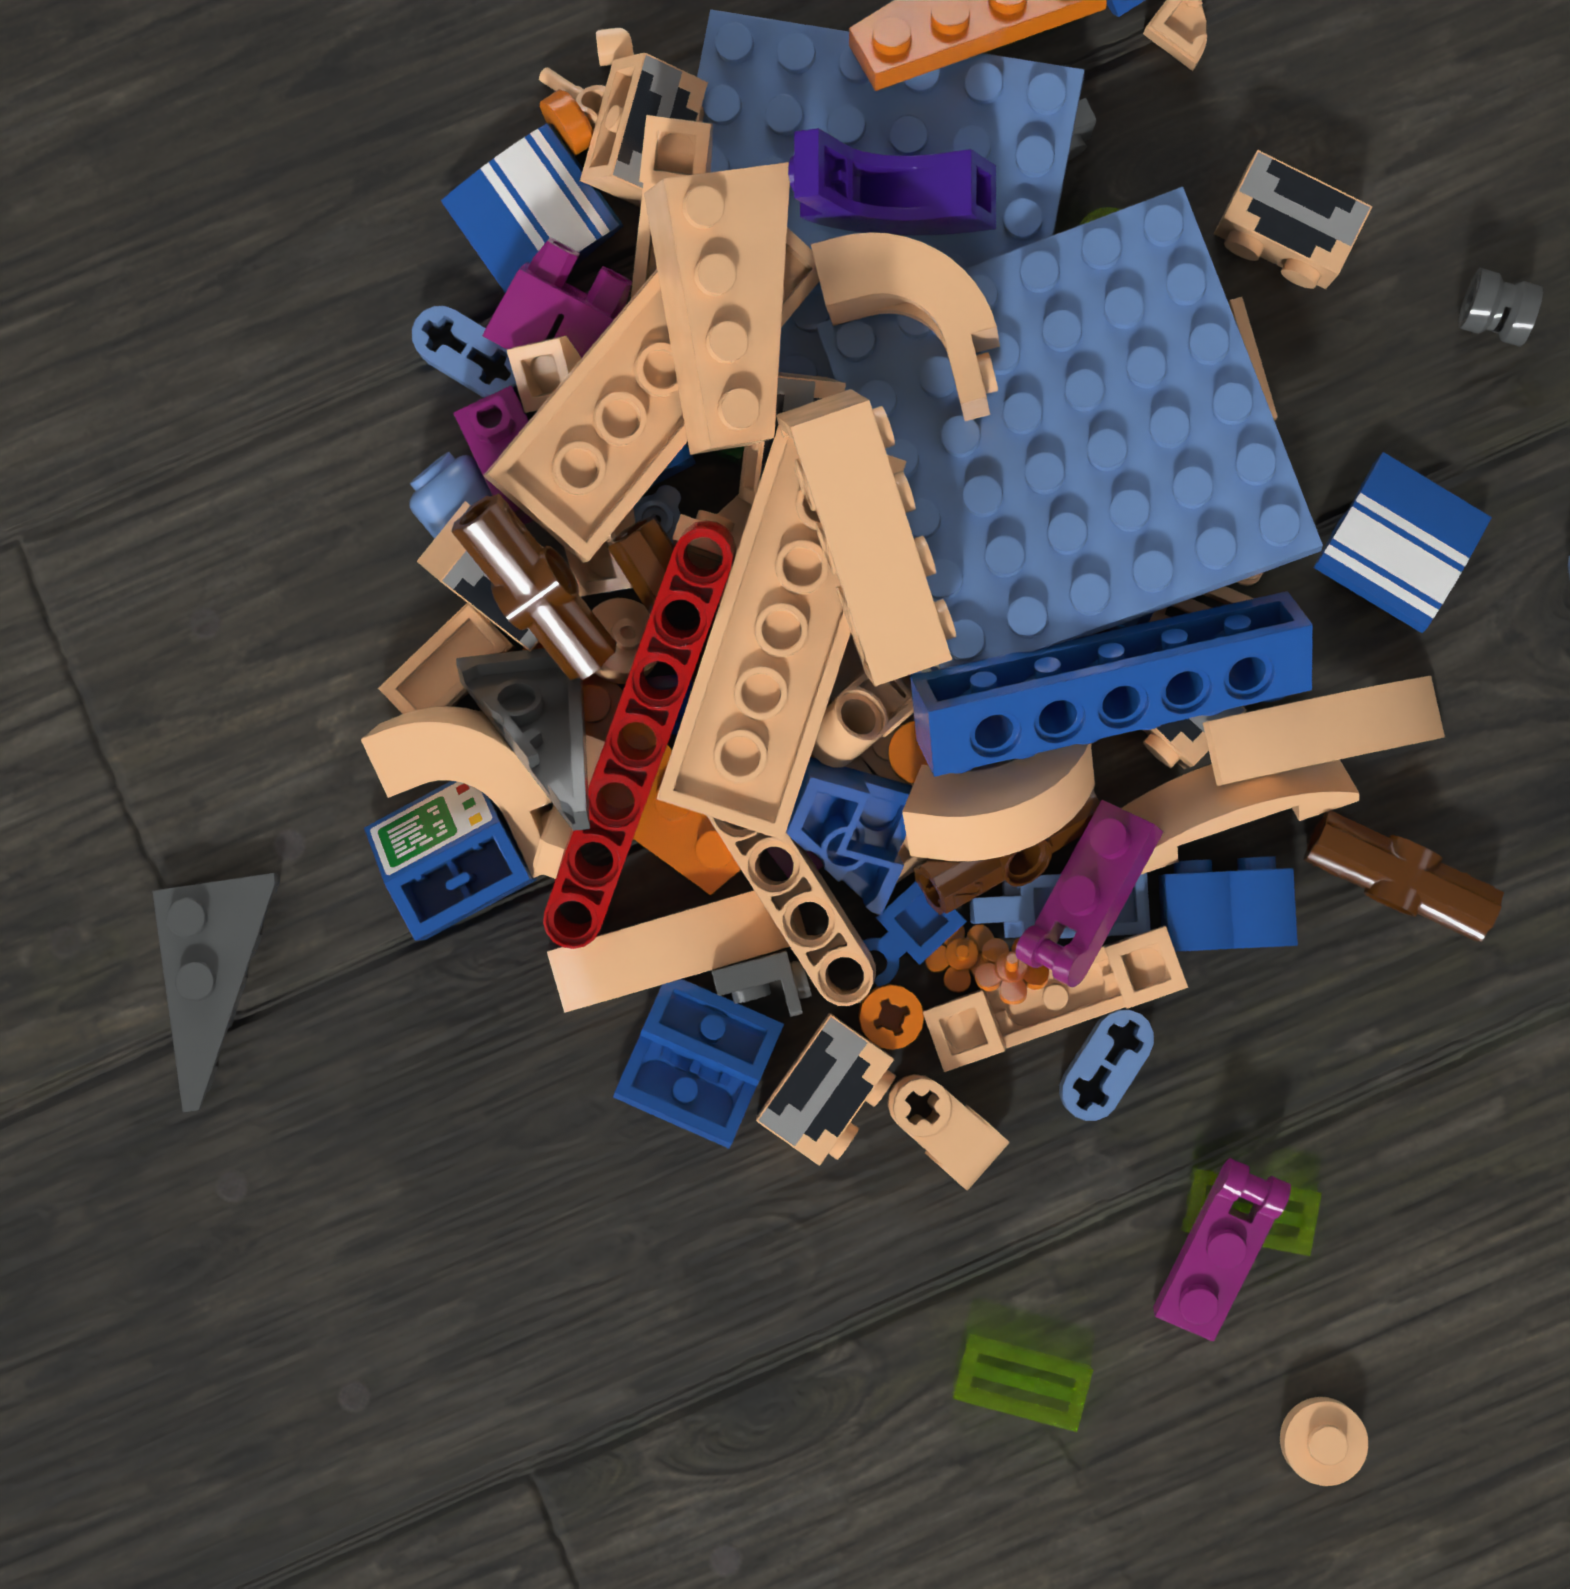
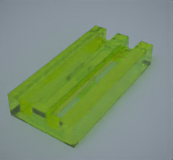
[1181,1167,1322,1256]
[952,1333,1093,1432]

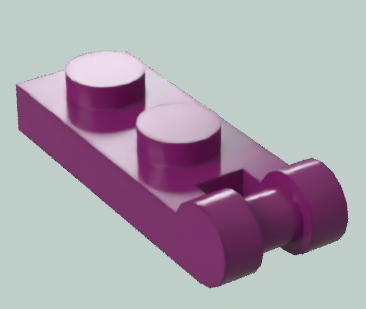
[1016,800,1163,987]
[1153,1158,1291,1342]

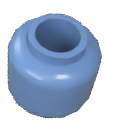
[410,452,492,539]

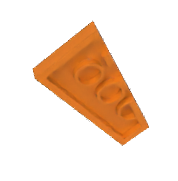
[849,0,1107,91]
[583,673,741,895]

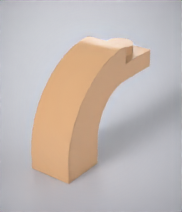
[811,232,1000,421]
[361,706,552,878]
[902,743,1095,861]

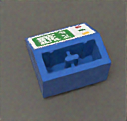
[364,781,537,941]

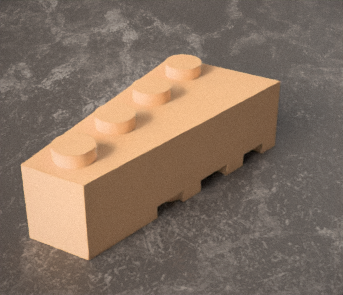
[644,162,790,455]
[776,389,956,687]

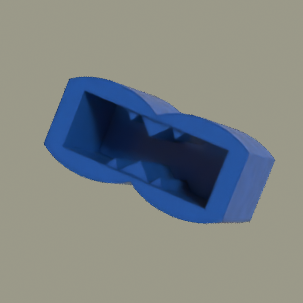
[1158,857,1298,952]

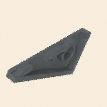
[456,648,590,831]
[152,873,280,1112]

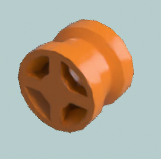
[858,984,924,1050]

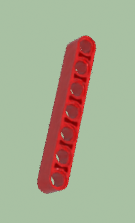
[543,520,736,949]

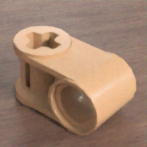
[812,669,914,768]
[888,1074,1010,1191]

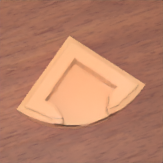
[1143,0,1207,71]

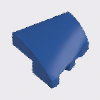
[786,757,913,915]

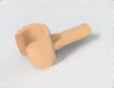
[596,28,634,66]
[539,67,606,131]

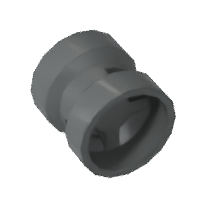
[1458,267,1543,347]

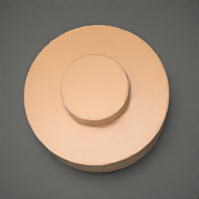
[592,598,658,684]
[1280,1397,1368,1486]

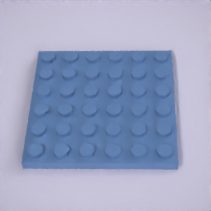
[697,9,1084,379]
[816,187,1323,669]

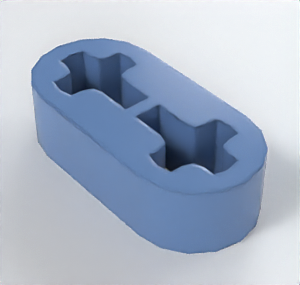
[412,306,518,398]
[1059,1009,1154,1121]

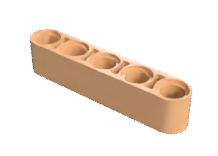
[707,816,876,1006]

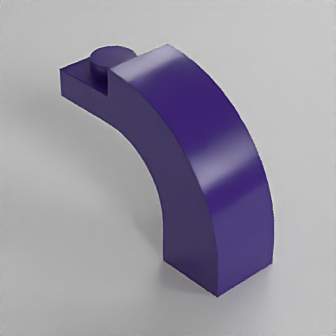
[788,128,996,235]

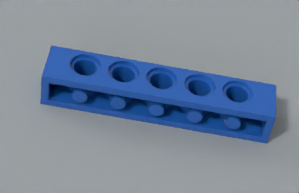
[910,591,1313,777]

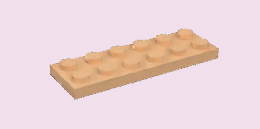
[483,227,819,563]
[657,425,907,840]

